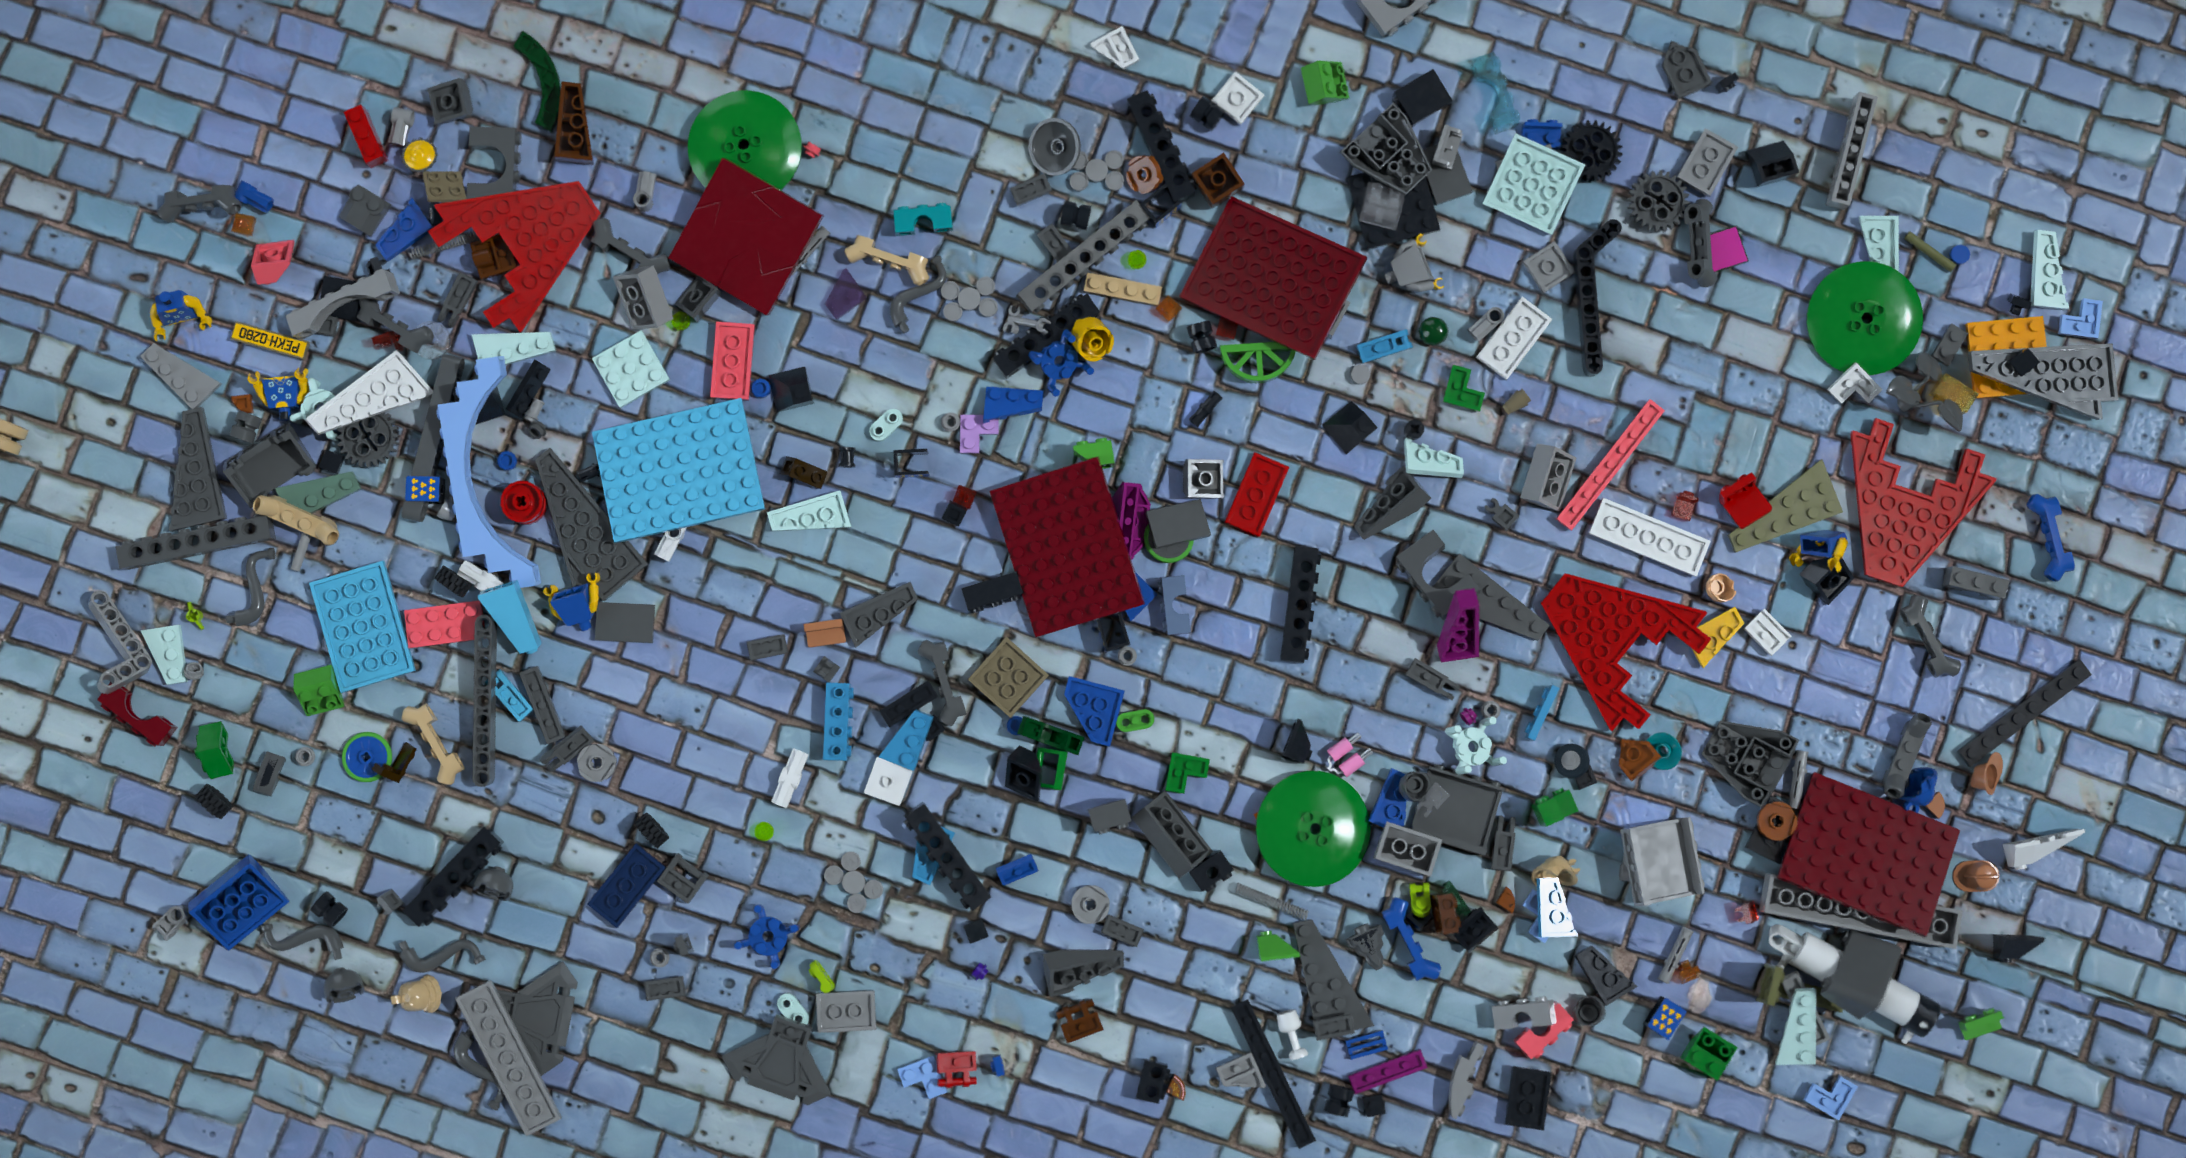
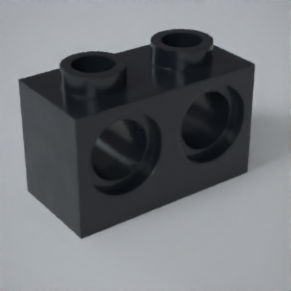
[1136,1058,1171,1104]

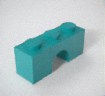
[893,203,953,236]

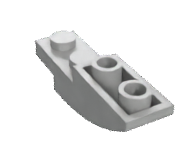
[1449,1041,1485,1119]

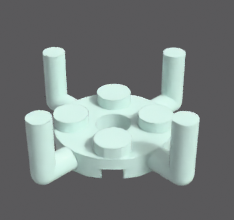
[290,378,338,441]
[1445,717,1507,775]

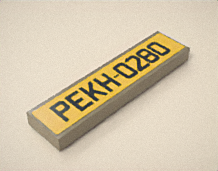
[230,321,310,360]

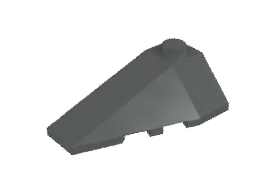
[1354,466,1432,540]
[1043,950,1124,997]

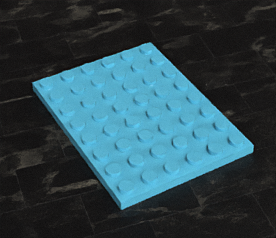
[592,398,765,544]

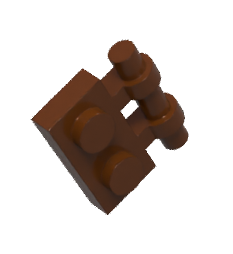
[1056,999,1104,1044]

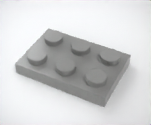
[1676,128,1738,197]
[816,990,876,1033]

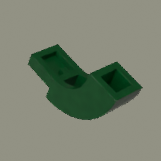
[1017,715,1085,755]

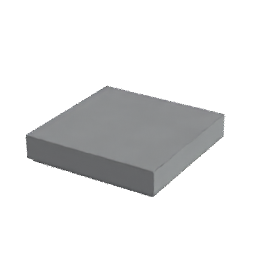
[1522,241,1576,294]

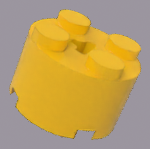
[1071,317,1114,361]

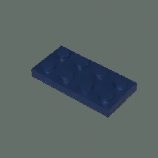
[587,843,667,928]

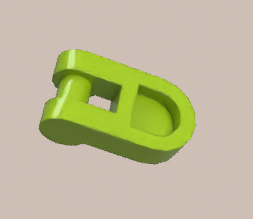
[1409,882,1431,917]
[808,959,835,993]

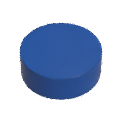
[1949,245,1970,265]
[751,379,771,398]
[497,451,518,471]
[1007,716,1022,735]

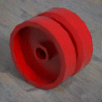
[500,481,548,525]

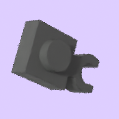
[1484,498,1520,532]

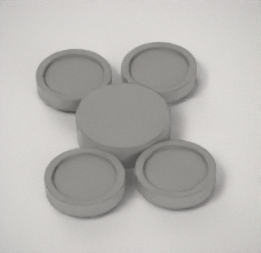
[1070,150,1124,191]
[941,277,998,322]
[824,852,883,913]

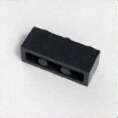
[961,572,1023,614]

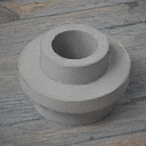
[941,413,960,432]
[1118,646,1137,666]
[184,662,204,680]
[1481,701,1501,718]
[295,747,315,766]
[650,948,670,967]

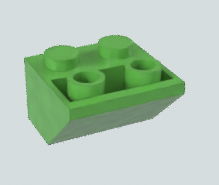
[1301,61,1349,105]
[1073,438,1115,469]
[293,664,344,716]

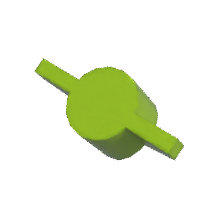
[186,602,205,630]

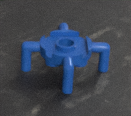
[1028,329,1094,397]
[734,904,800,969]

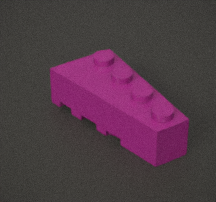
[1436,588,1479,663]

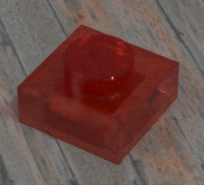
[1216,317,1238,340]

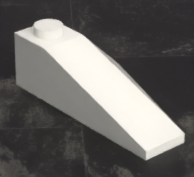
[2003,829,2085,870]

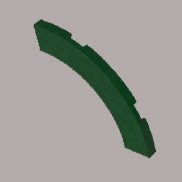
[513,30,561,133]

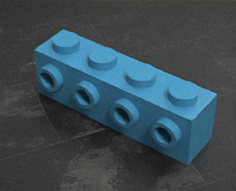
[823,683,854,761]

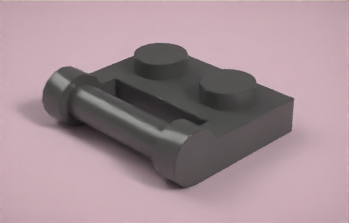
[657,853,709,904]

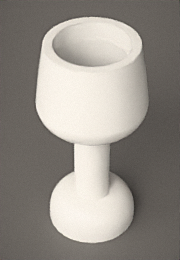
[1277,1009,1308,1060]

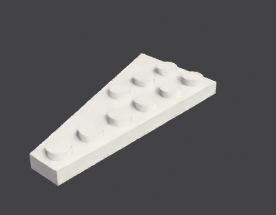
[305,350,433,435]

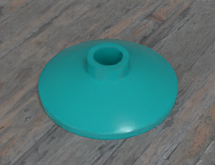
[1647,732,1682,770]

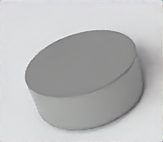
[1351,365,1370,385]

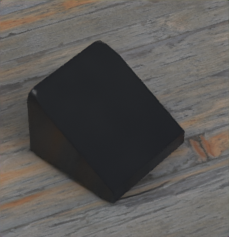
[2009,348,2040,376]
[963,918,989,944]

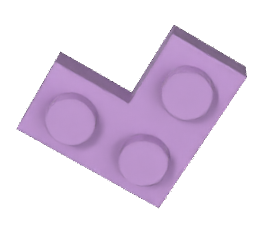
[960,415,999,454]

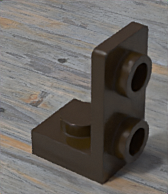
[780,456,827,489]
[372,742,417,783]

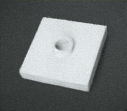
[1211,72,1265,125]
[864,757,913,806]

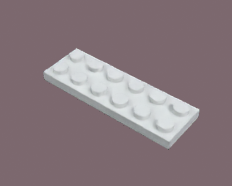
[1588,498,1711,577]

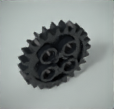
[1560,120,1623,182]

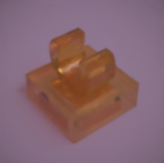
[232,213,256,236]
[1155,295,1182,322]
[1678,960,1701,984]

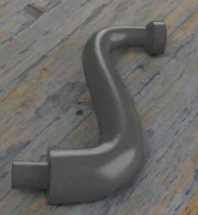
[890,255,947,334]
[226,548,276,626]
[261,924,344,960]
[399,940,486,973]
[454,1027,505,1111]

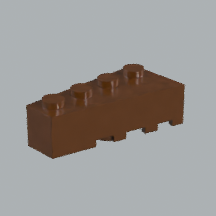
[554,81,594,165]

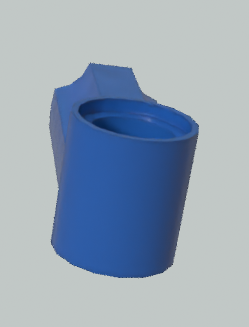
[235,180,274,214]

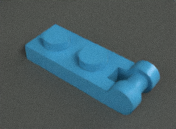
[1356,329,1413,364]

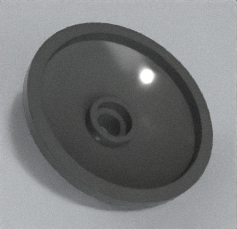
[1029,118,1081,176]

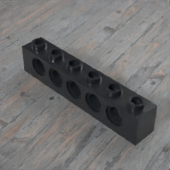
[1127,90,1197,204]
[993,294,1100,379]
[1280,546,1321,664]
[903,802,991,911]
[403,826,504,927]

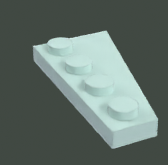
[1858,216,1899,271]
[2030,230,2069,310]
[471,332,556,365]
[1775,988,1816,1065]

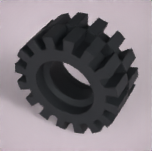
[434,565,472,598]
[195,784,233,819]
[634,812,669,849]

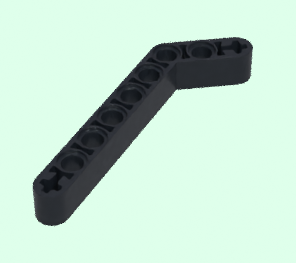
[1573,219,1622,377]

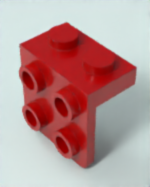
[1719,472,1772,529]

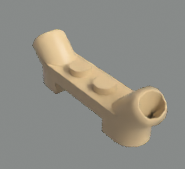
[844,235,929,286]
[253,495,339,546]
[402,703,465,785]

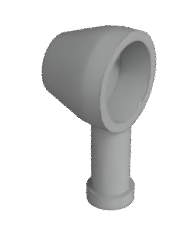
[437,494,455,521]

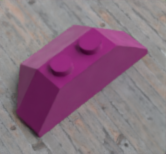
[1112,482,1151,560]

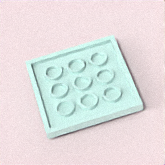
[1483,133,1585,235]

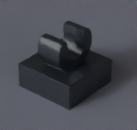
[366,257,391,276]
[2007,293,2032,316]

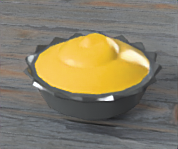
[401,137,438,173]

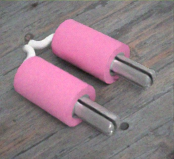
[1327,733,1373,778]

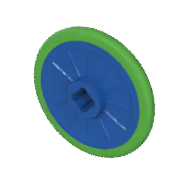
[342,732,392,782]

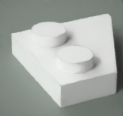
[1090,26,1140,69]

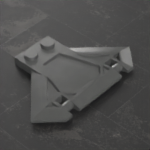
[497,961,578,1076]
[722,1014,831,1105]

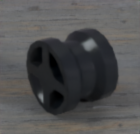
[1404,420,1424,440]

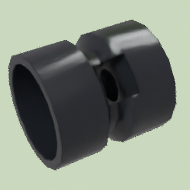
[1190,96,1225,131]
[1060,201,1092,230]
[1187,321,1217,354]
[310,891,348,928]
[1324,1084,1354,1117]

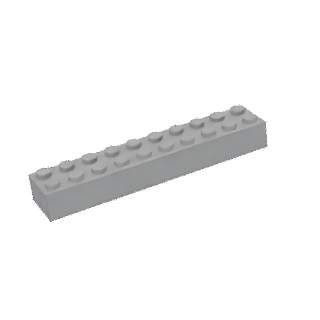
[1759,873,1963,949]

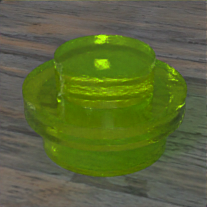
[1128,250,1147,269]
[671,311,691,331]
[754,822,774,841]

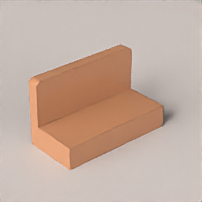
[804,619,846,648]

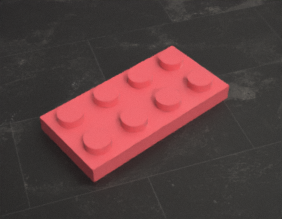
[710,321,755,401]
[404,600,486,649]

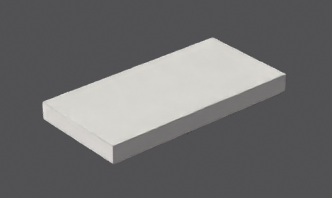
[1476,297,1553,380]

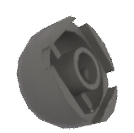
[473,866,514,901]
[324,967,365,1003]

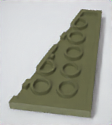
[1728,459,1843,553]

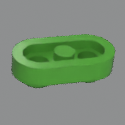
[1116,709,1154,732]

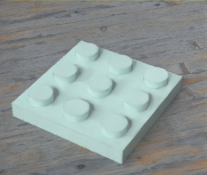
[592,330,670,408]

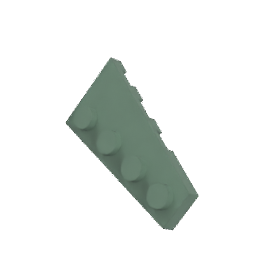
[275,472,362,514]

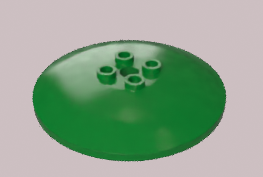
[688,90,802,190]
[1806,261,1923,376]
[1256,771,1370,887]

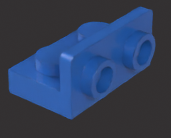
[1522,119,1563,150]

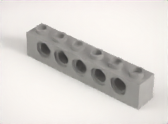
[1826,92,1878,210]

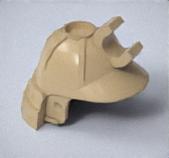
[1531,856,1580,887]
[391,974,442,1013]

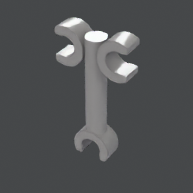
[1003,305,1051,335]

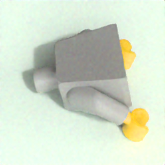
[1385,234,1444,292]

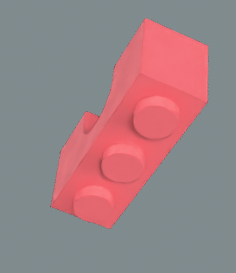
[1513,1001,1574,1060]

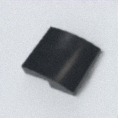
[320,276,361,322]

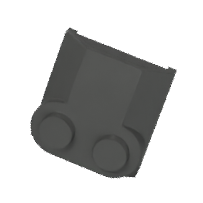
[427,78,473,125]
[339,185,392,237]
[1183,459,1224,499]

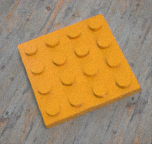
[1965,316,2047,399]

